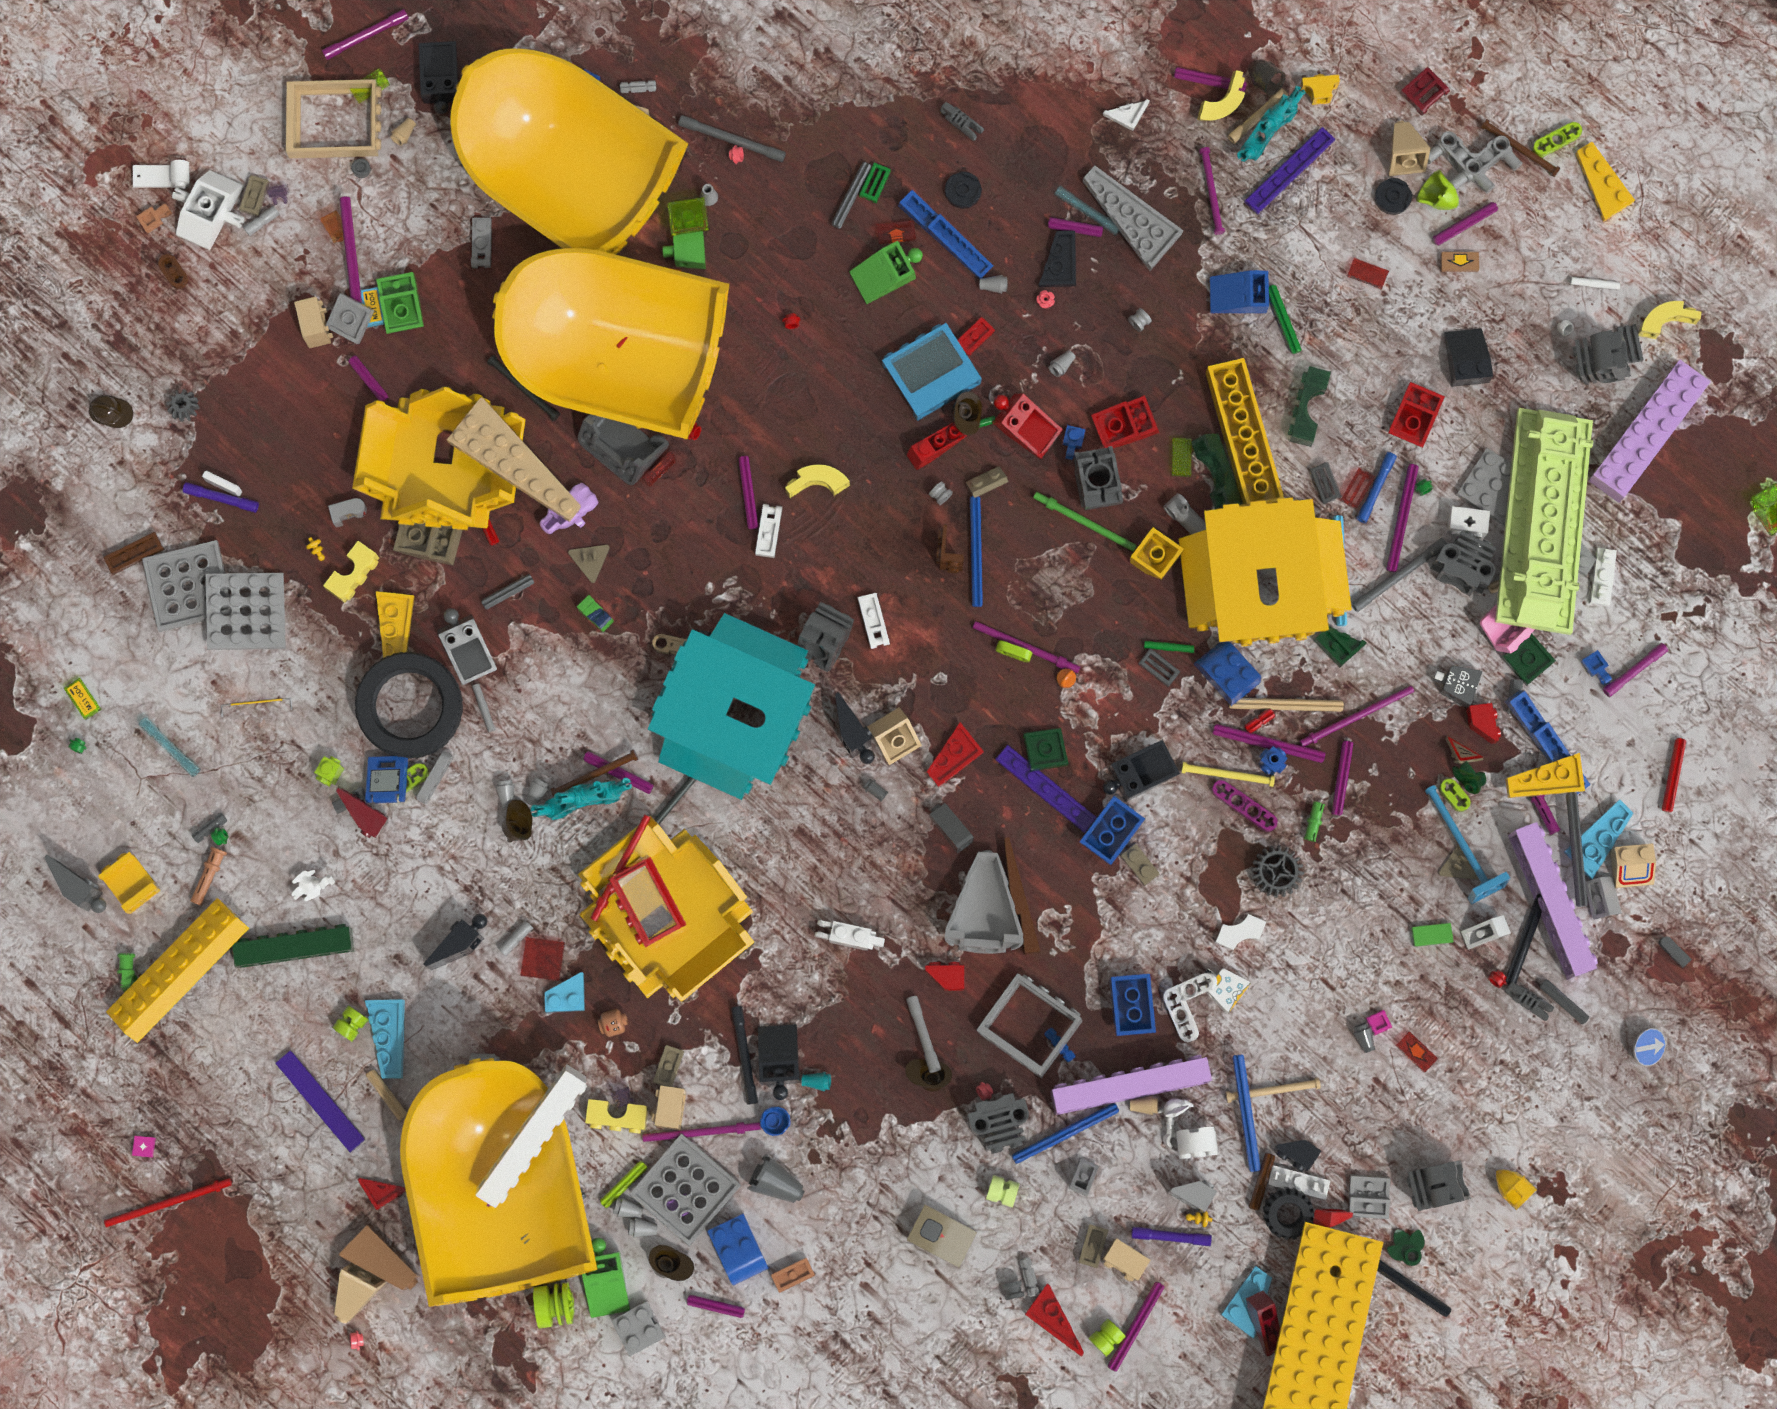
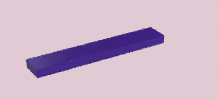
[1244,127,1335,215]
[995,745,1097,833]
[275,1050,366,1153]

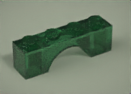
[1287,366,1331,447]
[1191,434,1243,510]

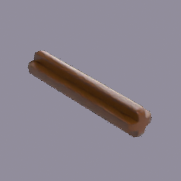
[1249,1153,1275,1211]

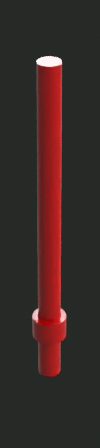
[590,814,651,922]

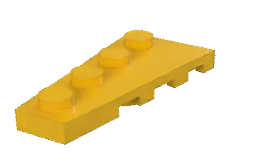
[1575,142,1635,222]
[376,591,414,658]
[1505,753,1585,798]

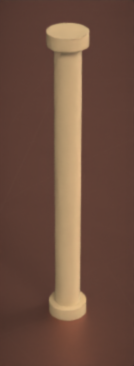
[1225,1077,1321,1103]

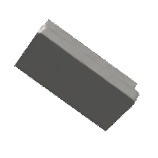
[1585,876,1622,920]

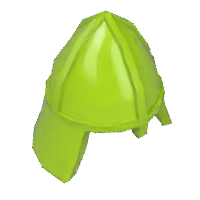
[1416,169,1459,210]

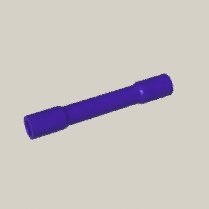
[183,482,259,513]
[1131,1226,1212,1247]

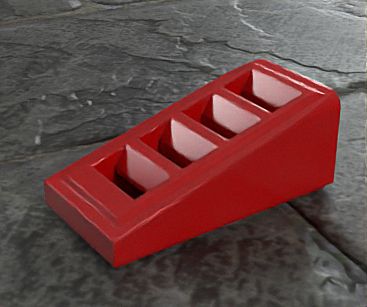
[1313,1208,1353,1228]

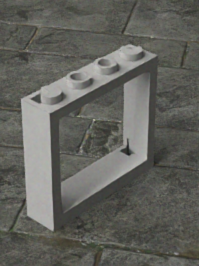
[977,973,1082,1078]

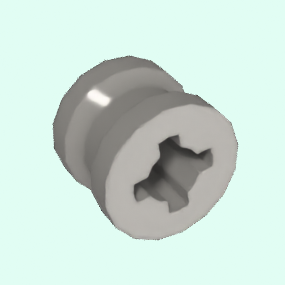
[1128,308,1152,332]
[929,482,953,505]

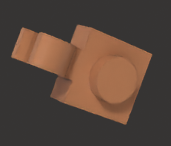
[136,204,172,233]

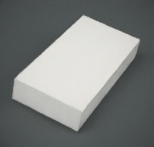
[202,471,242,497]

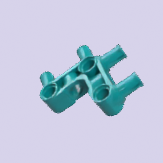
[1237,86,1306,162]
[531,778,632,820]

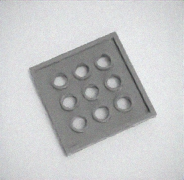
[142,540,232,632]
[205,573,286,650]
[629,1134,741,1247]

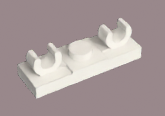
[1590,548,1617,607]
[1268,1165,1330,1200]

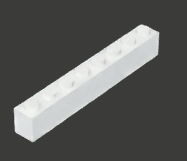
[475,1064,587,1208]

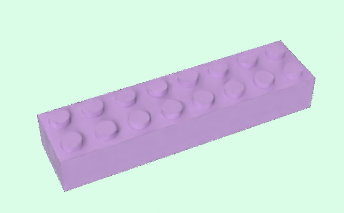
[1588,360,1711,503]
[1508,822,1598,980]
[1050,1055,1212,1115]

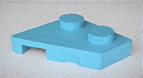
[545,973,585,1013]

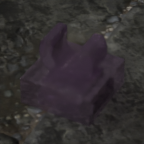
[268,184,289,205]

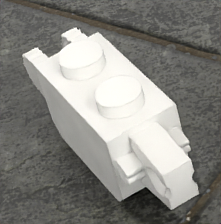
[815,920,885,950]

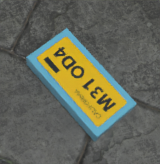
[361,287,385,328]

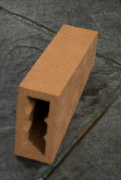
[339,1225,420,1290]

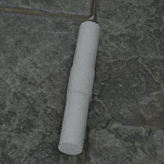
[472,684,496,732]

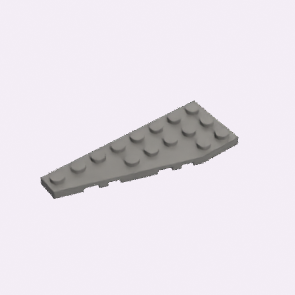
[1456,448,1596,577]

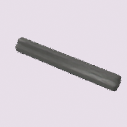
[832,162,871,229]

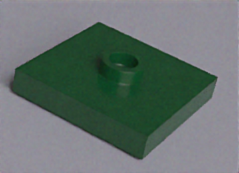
[1501,633,1556,686]
[1023,728,1069,771]

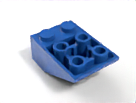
[1210,270,1269,314]

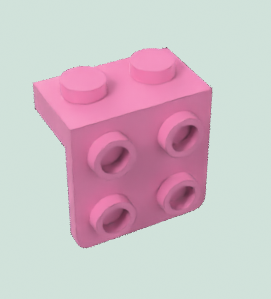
[1480,604,1535,653]

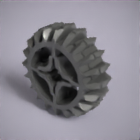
[1251,845,1304,898]

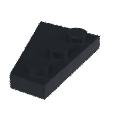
[1039,231,1076,287]

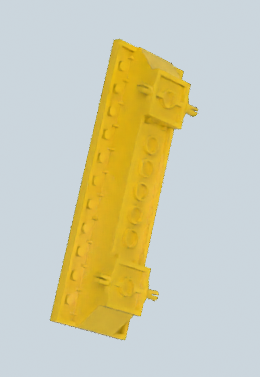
[1262,1222,1383,1409]

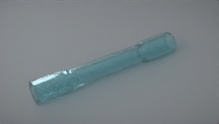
[1054,185,1119,236]
[138,717,201,777]

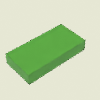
[1411,923,1454,947]

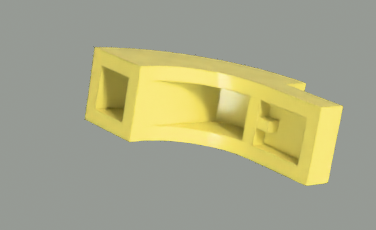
[1197,70,1245,121]
[1638,301,1701,339]
[785,465,850,498]

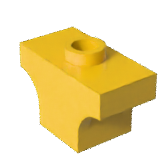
[1300,74,1340,105]

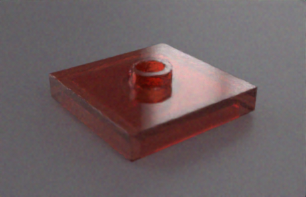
[520,937,565,981]

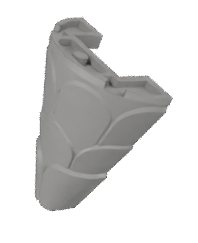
[945,850,1023,954]

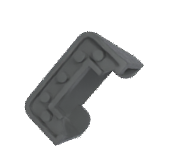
[578,414,669,485]

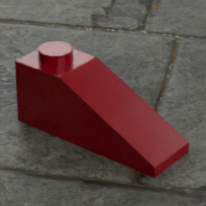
[336,786,388,838]
[1246,1291,1280,1357]

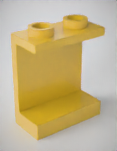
[98,852,161,914]

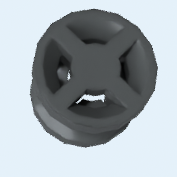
[1002,1280,1024,1300]

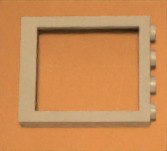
[286,79,382,159]

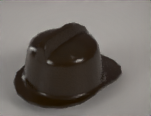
[952,391,982,435]
[89,395,134,428]
[501,799,533,843]
[905,1059,952,1092]
[648,1245,694,1281]

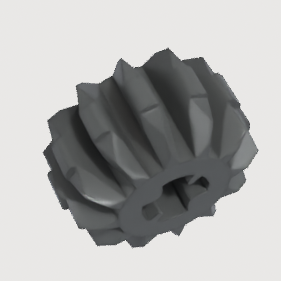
[166,389,200,422]

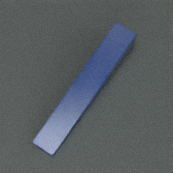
[898,190,993,279]
[1504,690,1590,795]

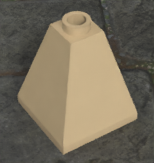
[1388,121,1430,176]
[334,1262,387,1323]

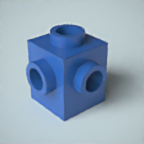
[1258,746,1288,775]

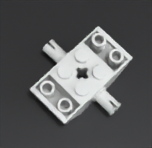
[172,171,245,250]

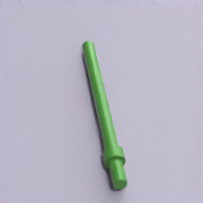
[1033,492,1137,552]

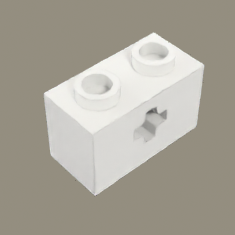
[1447,506,1490,539]

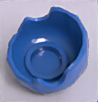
[760,1106,791,1136]

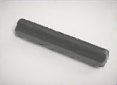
[481,574,534,609]
[1540,979,1589,1024]

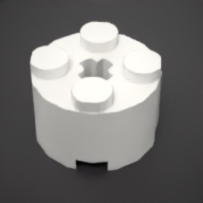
[1176,1127,1218,1159]

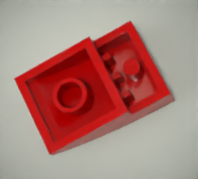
[1388,382,1445,448]
[1091,395,1160,448]

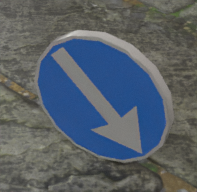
[1633,1028,1666,1066]

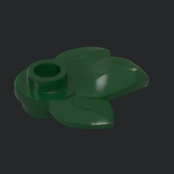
[1452,761,1487,794]
[1387,1229,1425,1266]

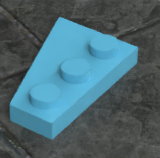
[1221,1266,1272,1339]

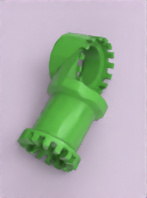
[117,953,138,992]

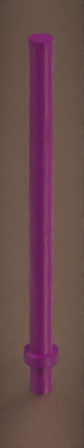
[1299,685,1414,747]

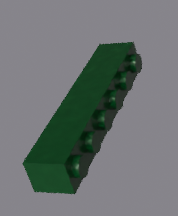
[232,924,355,968]

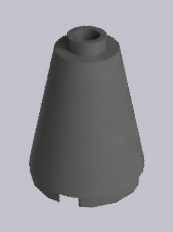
[747,1154,805,1203]

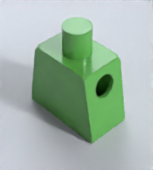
[663,229,706,269]

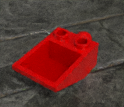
[992,393,1063,459]

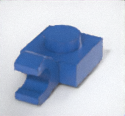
[1063,425,1086,460]
[1581,650,1612,686]

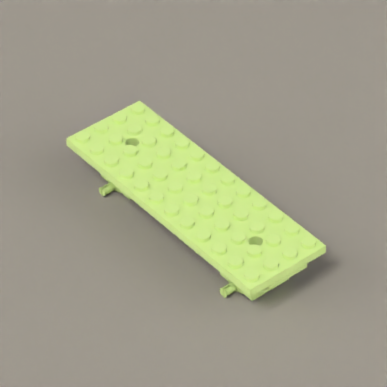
[1495,408,1593,635]

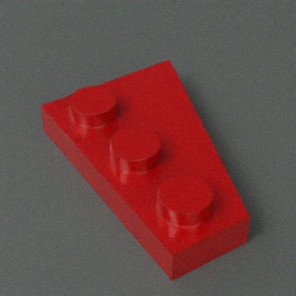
[927,722,984,788]

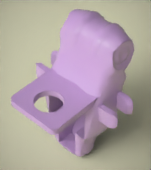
[540,483,599,534]

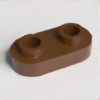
[158,254,188,289]

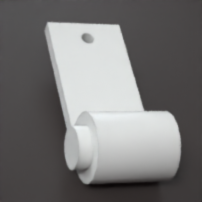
[133,160,190,190]

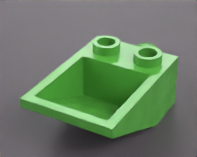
[849,241,923,304]
[582,1237,630,1318]

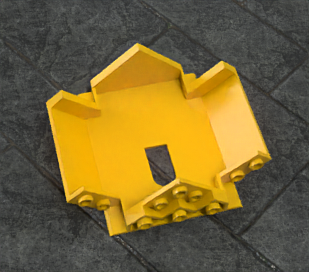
[352,387,526,530]
[1179,497,1352,647]
[577,816,754,1002]

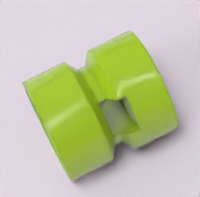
[332,1005,369,1042]
[1088,1318,1126,1357]

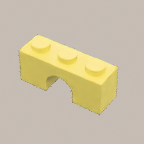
[323,541,379,603]
[585,1099,648,1134]

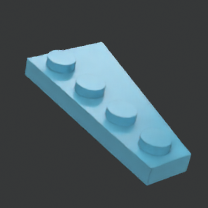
[1564,799,1634,880]
[365,999,405,1079]

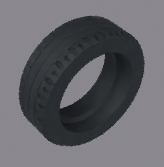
[355,652,463,759]

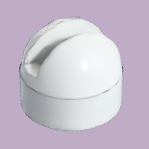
[1557,319,1574,336]

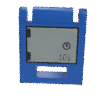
[365,756,408,803]

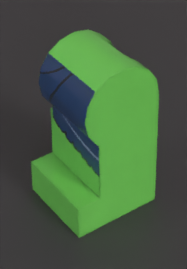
[577,595,614,632]

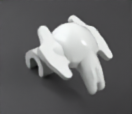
[291,870,335,901]
[1158,1099,1194,1148]

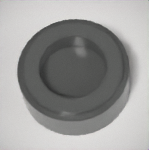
[351,158,371,178]

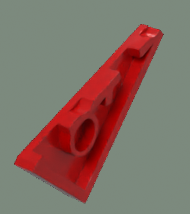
[1025,1283,1084,1357]

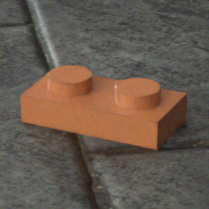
[771,1258,815,1293]

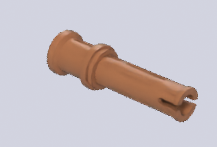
[190,846,227,906]

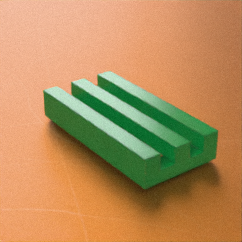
[859,163,891,204]

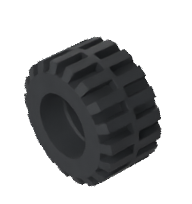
[1263,1187,1314,1240]

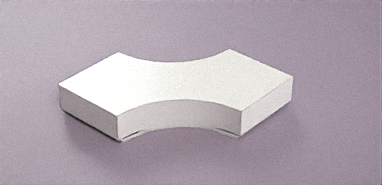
[1215,914,1266,950]

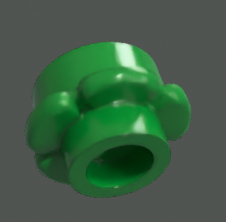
[1416,479,1434,496]
[68,738,87,754]
[211,828,229,846]

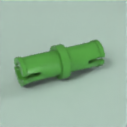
[1304,801,1325,842]

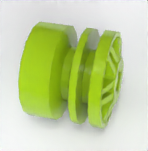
[533,1282,575,1329]

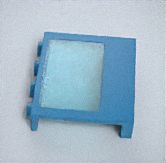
[882,323,982,421]

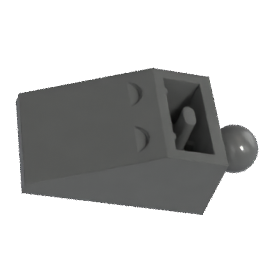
[437,608,497,685]
[44,854,107,913]

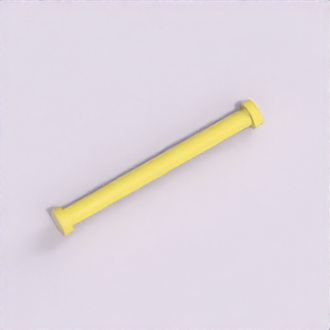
[1181,762,1275,787]

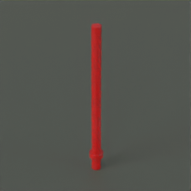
[104,1178,232,1228]

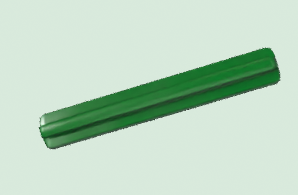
[1269,285,1302,354]

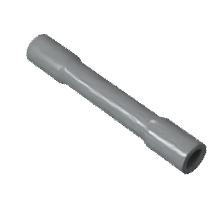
[906,996,941,1073]

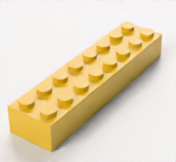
[1205,358,1284,504]
[106,898,249,1043]

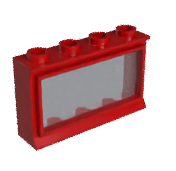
[606,855,687,948]

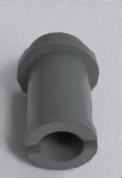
[863,779,888,802]

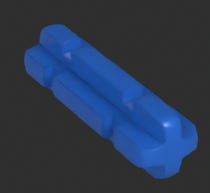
[1045,1028,1075,1062]

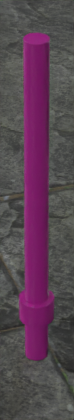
[973,621,1080,674]
[642,1122,761,1142]

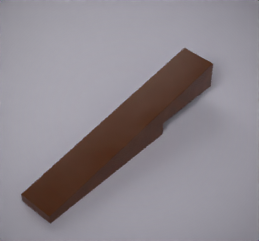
[1004,837,1040,955]

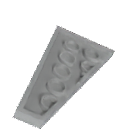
[1083,166,1183,271]

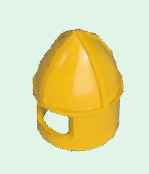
[1496,1170,1537,1210]

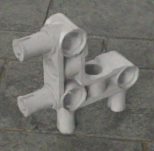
[1428,131,1523,194]

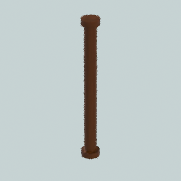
[1481,119,1561,177]
[550,749,639,797]

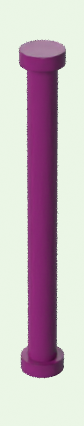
[1199,147,1225,235]

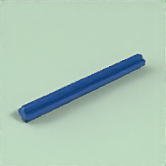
[970,496,983,607]
[1232,1054,1261,1172]
[1012,1103,1119,1164]

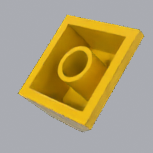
[1130,527,1184,580]

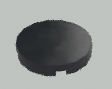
[945,171,982,209]
[1375,178,1412,215]

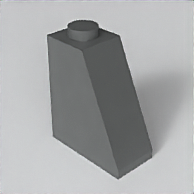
[929,803,974,854]

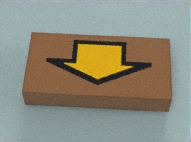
[1441,252,1479,272]

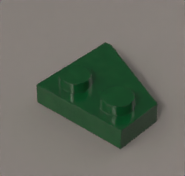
[1314,627,1367,668]

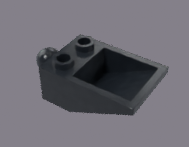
[419,41,460,114]
[835,692,875,764]
[1102,739,1180,802]
[423,914,488,971]
[758,1024,800,1101]

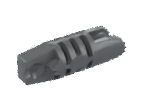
[940,102,984,141]
[1505,982,1554,1021]

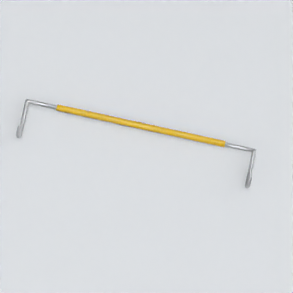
[221,698,292,717]

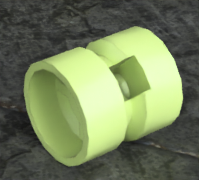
[986,1175,1020,1208]

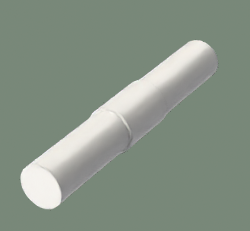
[1570,277,1620,290]

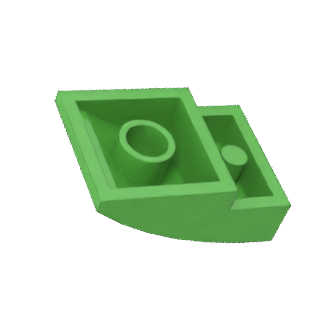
[376,272,424,334]

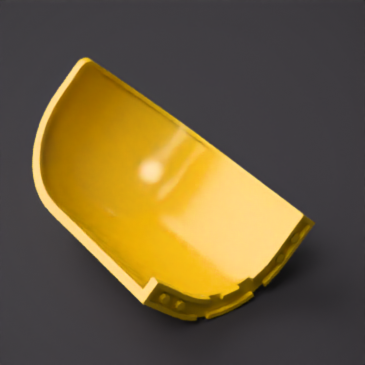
[451,48,688,255]
[492,248,729,439]
[400,1058,597,1307]

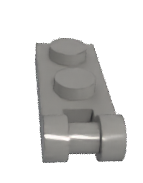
[471,218,492,268]

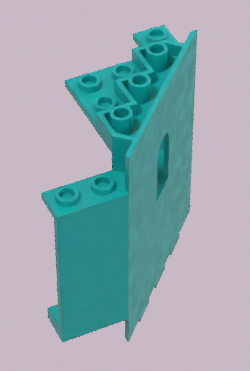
[647,613,815,800]

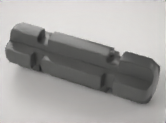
[191,813,227,843]

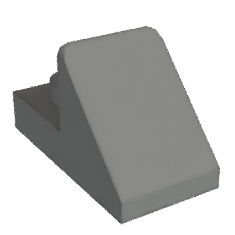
[1069,1158,1099,1197]

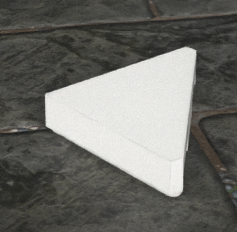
[1103,99,1150,131]

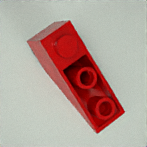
[906,422,967,470]

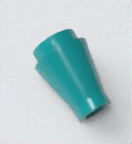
[802,1072,831,1091]

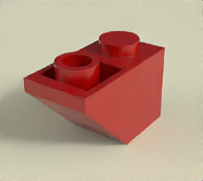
[1466,703,1501,744]
[925,962,964,991]

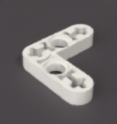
[1164,973,1217,1042]

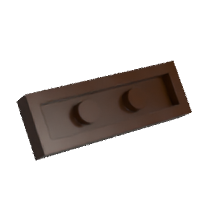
[103,532,165,575]

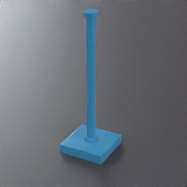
[1425,785,1510,905]

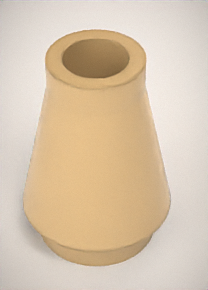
[390,118,416,146]
[1130,1096,1158,1115]

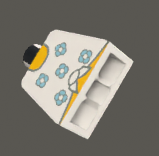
[1204,968,1251,1014]

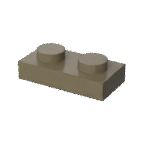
[239,175,270,216]
[966,466,1008,498]
[1120,844,1160,886]
[653,1045,685,1087]
[1078,1224,1108,1268]

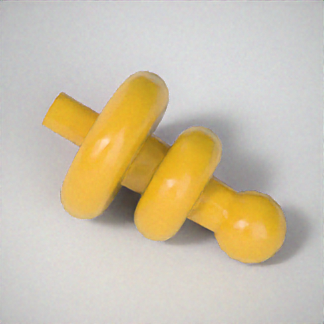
[306,537,325,561]
[1186,1211,1213,1227]

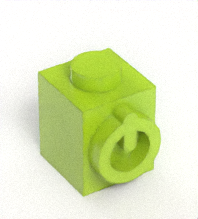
[314,756,344,787]

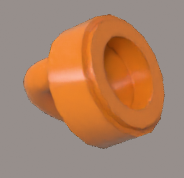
[1057,669,1076,688]

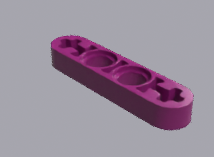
[1212,780,1278,832]

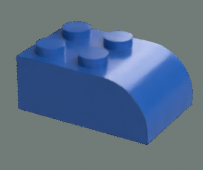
[1194,641,1261,706]
[1079,796,1145,866]
[1109,974,1156,1036]
[707,1214,769,1286]

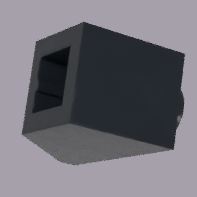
[1274,1140,1321,1172]

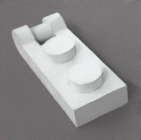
[755,504,782,558]
[858,593,890,649]

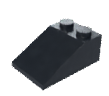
[1444,328,1493,387]

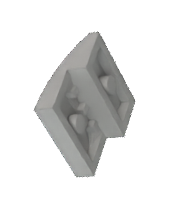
[1349,1174,1391,1219]

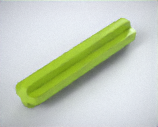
[600,1161,648,1208]

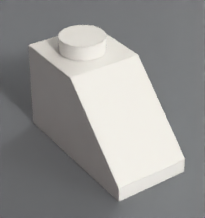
[1461,915,1511,949]

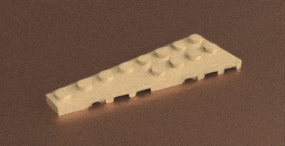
[447,397,581,522]

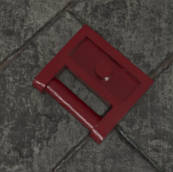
[1400,67,1450,116]

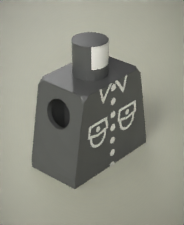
[1433,666,1483,708]

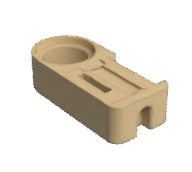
[653,634,687,655]

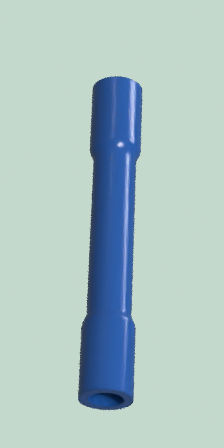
[1356,452,1397,523]

